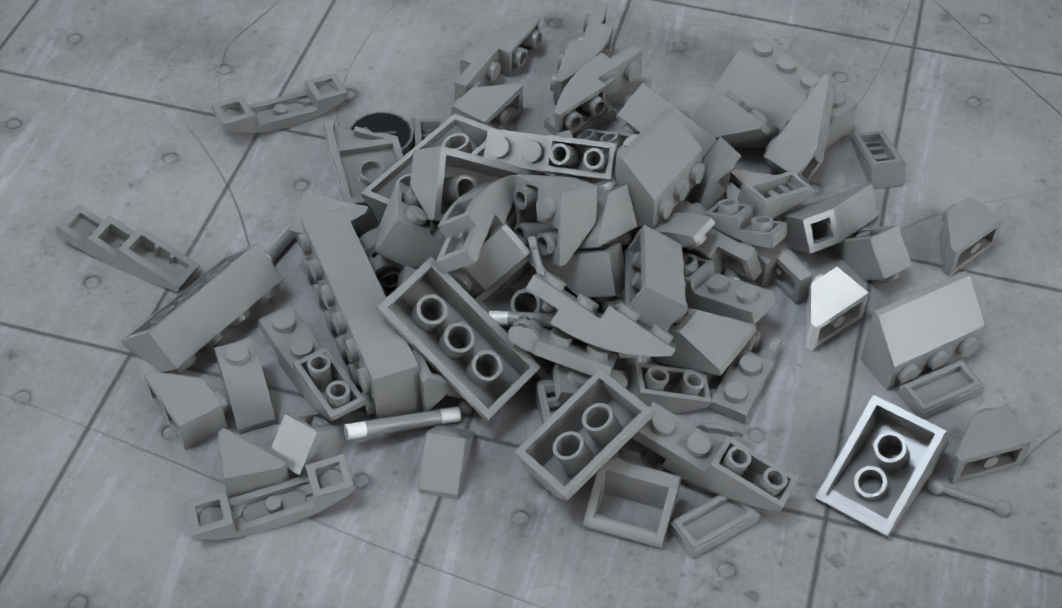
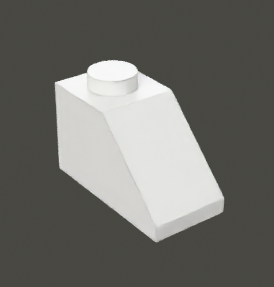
[806,267,869,351]

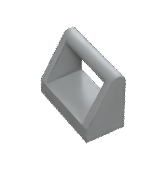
[583,458,681,549]

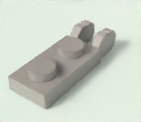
[507,315,618,376]
[709,330,783,423]

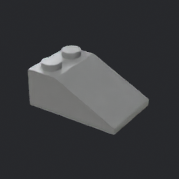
[815,394,949,538]

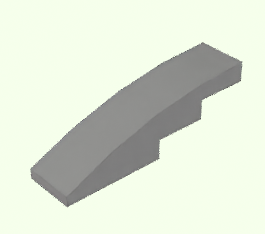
[56,204,200,292]

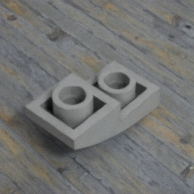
[688,137,741,210]
[704,199,787,248]
[633,213,715,250]

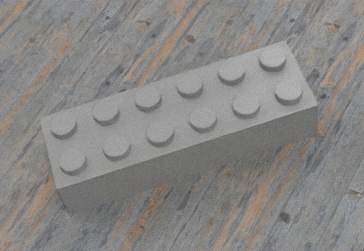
[298,206,422,419]

